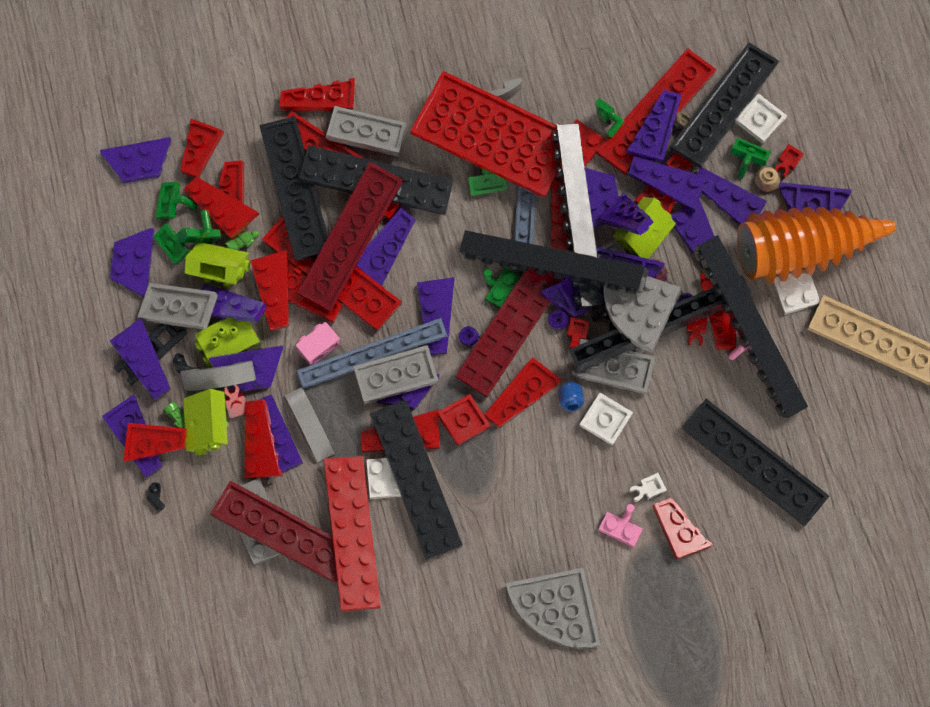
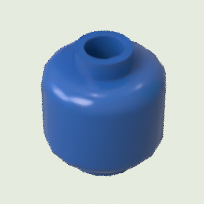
[558,382,584,411]

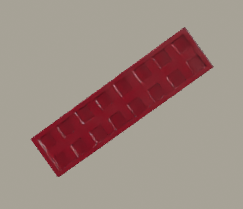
[455,270,566,398]

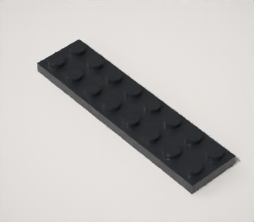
[669,42,779,169]
[259,116,328,262]
[299,145,454,216]
[681,398,829,527]
[369,400,463,560]

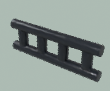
[113,323,188,386]

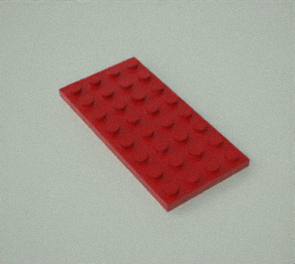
[410,71,557,198]

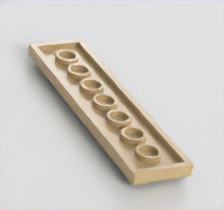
[807,295,930,386]

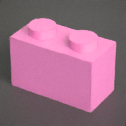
[296,322,341,366]

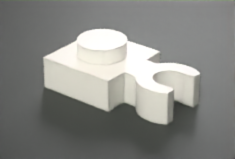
[629,473,667,502]

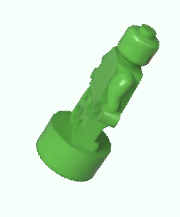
[224,230,259,251]
[163,401,185,428]

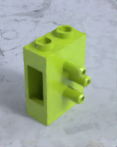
[613,197,676,259]
[185,242,251,287]
[194,318,262,368]
[183,389,229,455]

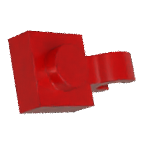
[567,317,590,349]

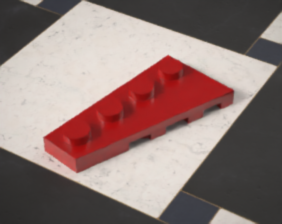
[279,78,355,112]
[250,250,289,331]
[699,274,736,350]

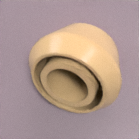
[754,167,780,192]

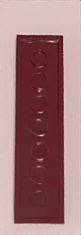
[297,162,403,312]
[210,480,337,585]

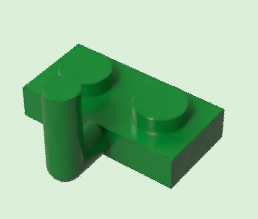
[595,98,624,138]
[730,138,771,179]
[468,169,508,196]
[155,181,197,220]
[178,210,221,244]
[153,224,190,264]
[484,268,521,309]

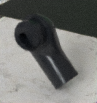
[173,353,197,374]
[147,482,166,512]

